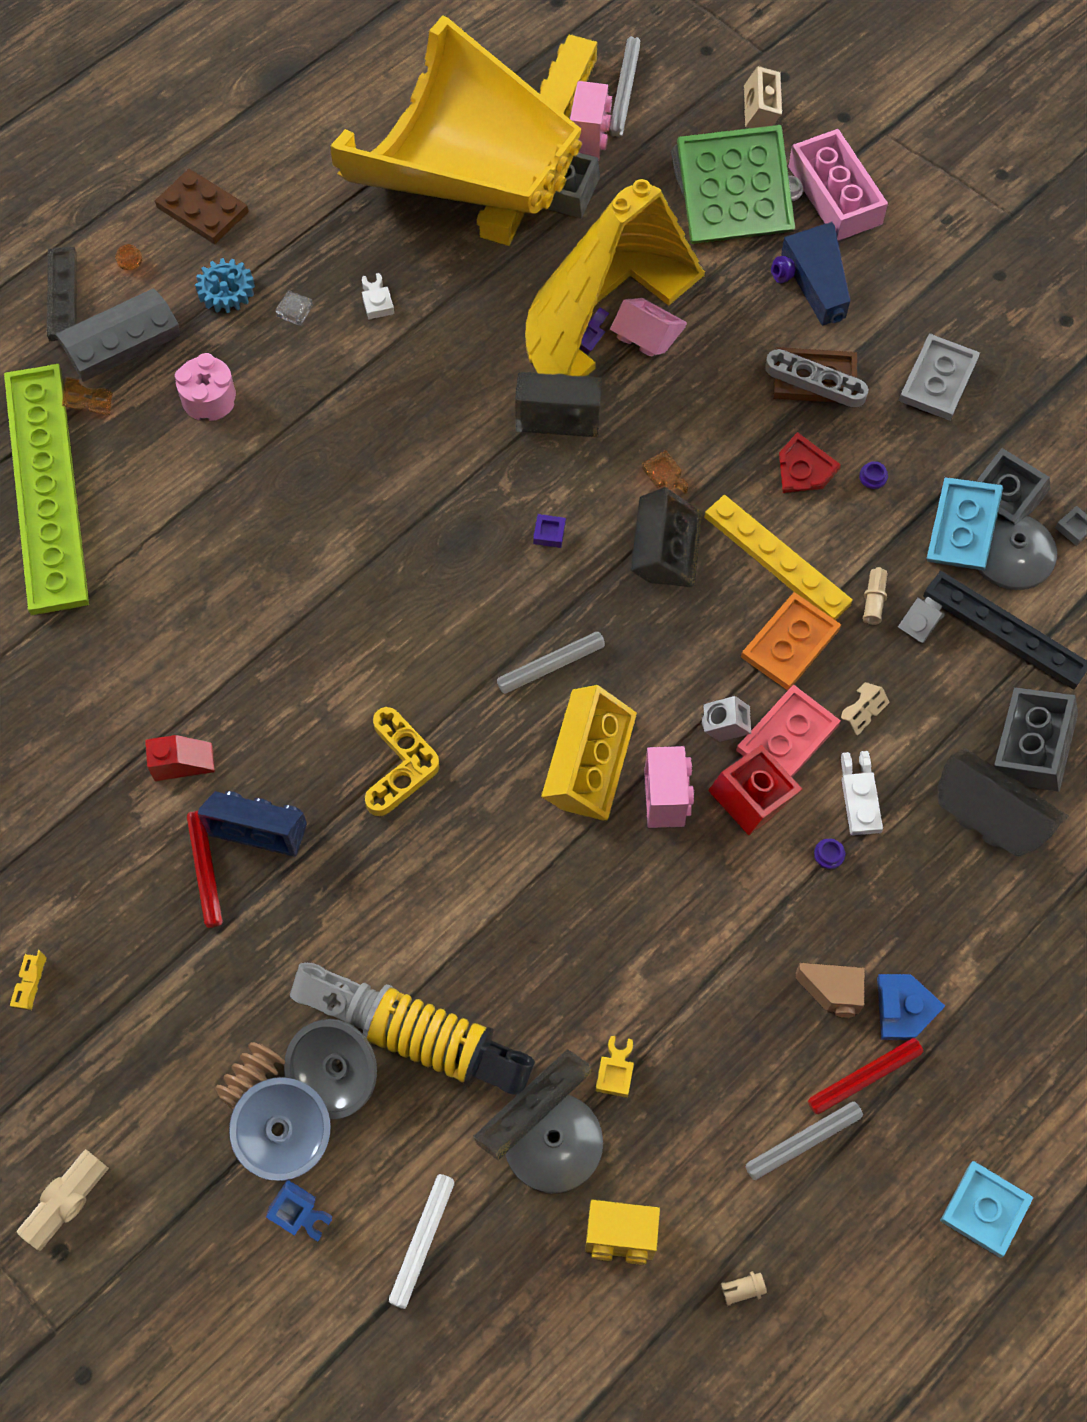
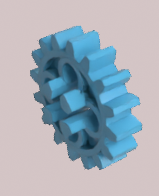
[195,258,255,313]

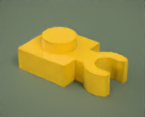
[596,1036,634,1098]

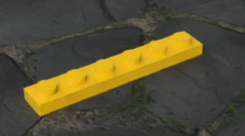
[704,495,853,620]

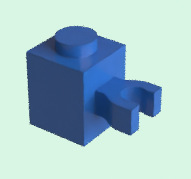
[266,1180,333,1241]

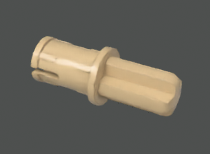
[863,567,888,625]

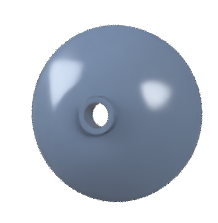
[229,1077,330,1181]

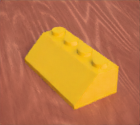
[541,685,637,821]

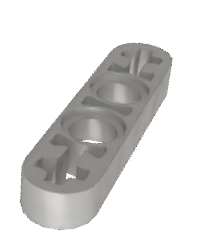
[765,349,868,407]

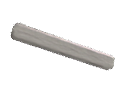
[497,632,605,694]
[745,1102,863,1180]

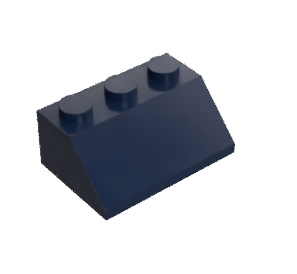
[198,791,307,857]

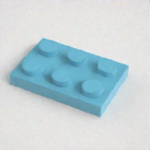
[927,477,1003,571]

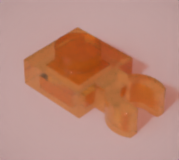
[642,450,688,501]

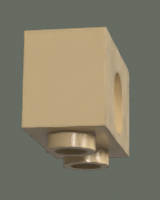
[744,66,782,128]

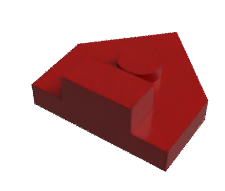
[779,432,841,493]

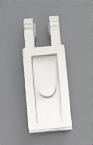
[841,751,883,835]

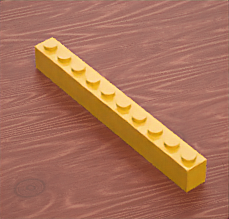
[477,34,597,246]

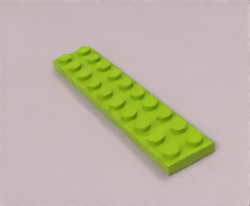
[4,364,89,616]

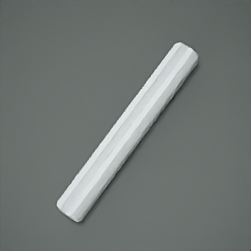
[389,1174,454,1308]

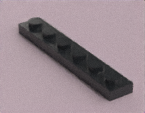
[923,570,1087,690]

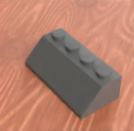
[56,288,180,382]

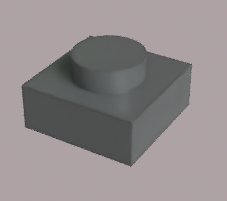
[1055,506,1087,546]

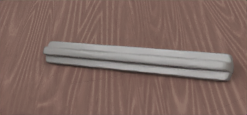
[609,36,640,137]

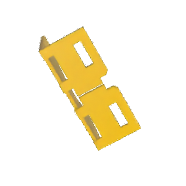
[10,950,47,1010]

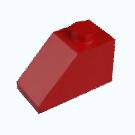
[145,735,215,781]

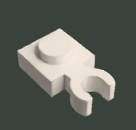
[362,273,394,320]

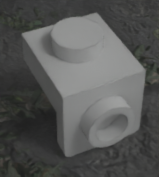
[898,596,945,643]

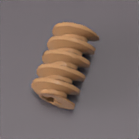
[215,1042,285,1110]

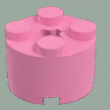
[175,353,236,421]

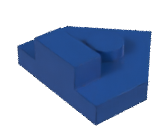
[877,974,945,1040]

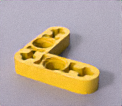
[365,707,439,816]

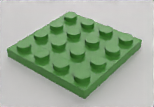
[677,125,795,244]

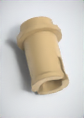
[721,1271,767,1306]

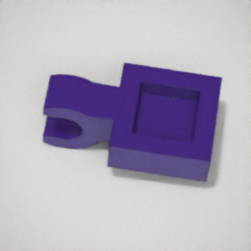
[579,307,609,355]

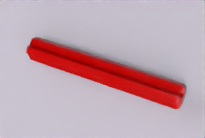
[187,810,222,928]
[808,1038,923,1115]

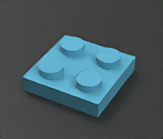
[940,1161,1034,1258]

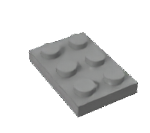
[899,334,980,420]

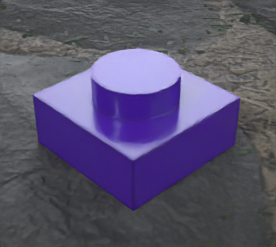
[533,514,566,548]

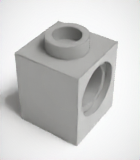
[702,696,751,742]

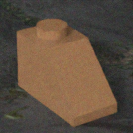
[796,963,864,1018]

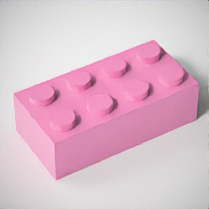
[788,129,888,241]

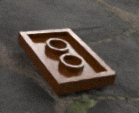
[155,169,249,245]
[773,347,857,403]

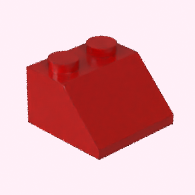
[708,744,802,835]

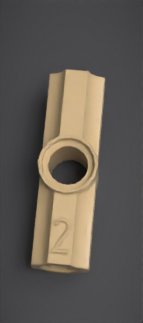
[16,1149,109,1251]

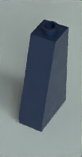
[781,222,850,326]

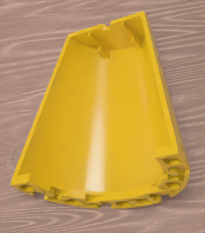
[330,15,582,214]

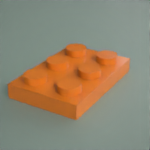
[741,592,841,691]

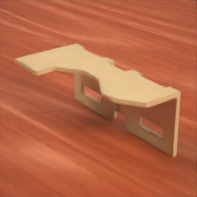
[841,682,890,736]

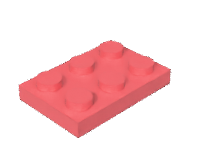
[736,685,841,777]

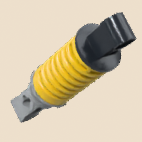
[290,962,535,1095]

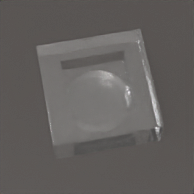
[276,291,313,326]

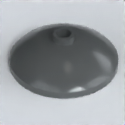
[977,514,1057,590]
[284,1019,377,1119]
[504,1092,603,1193]

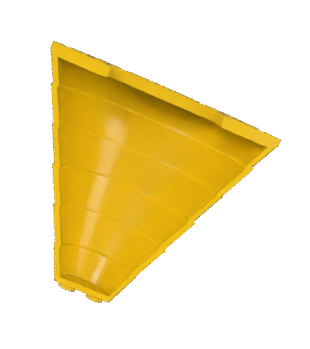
[525,179,705,401]

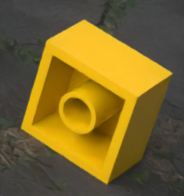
[585,1200,660,1265]

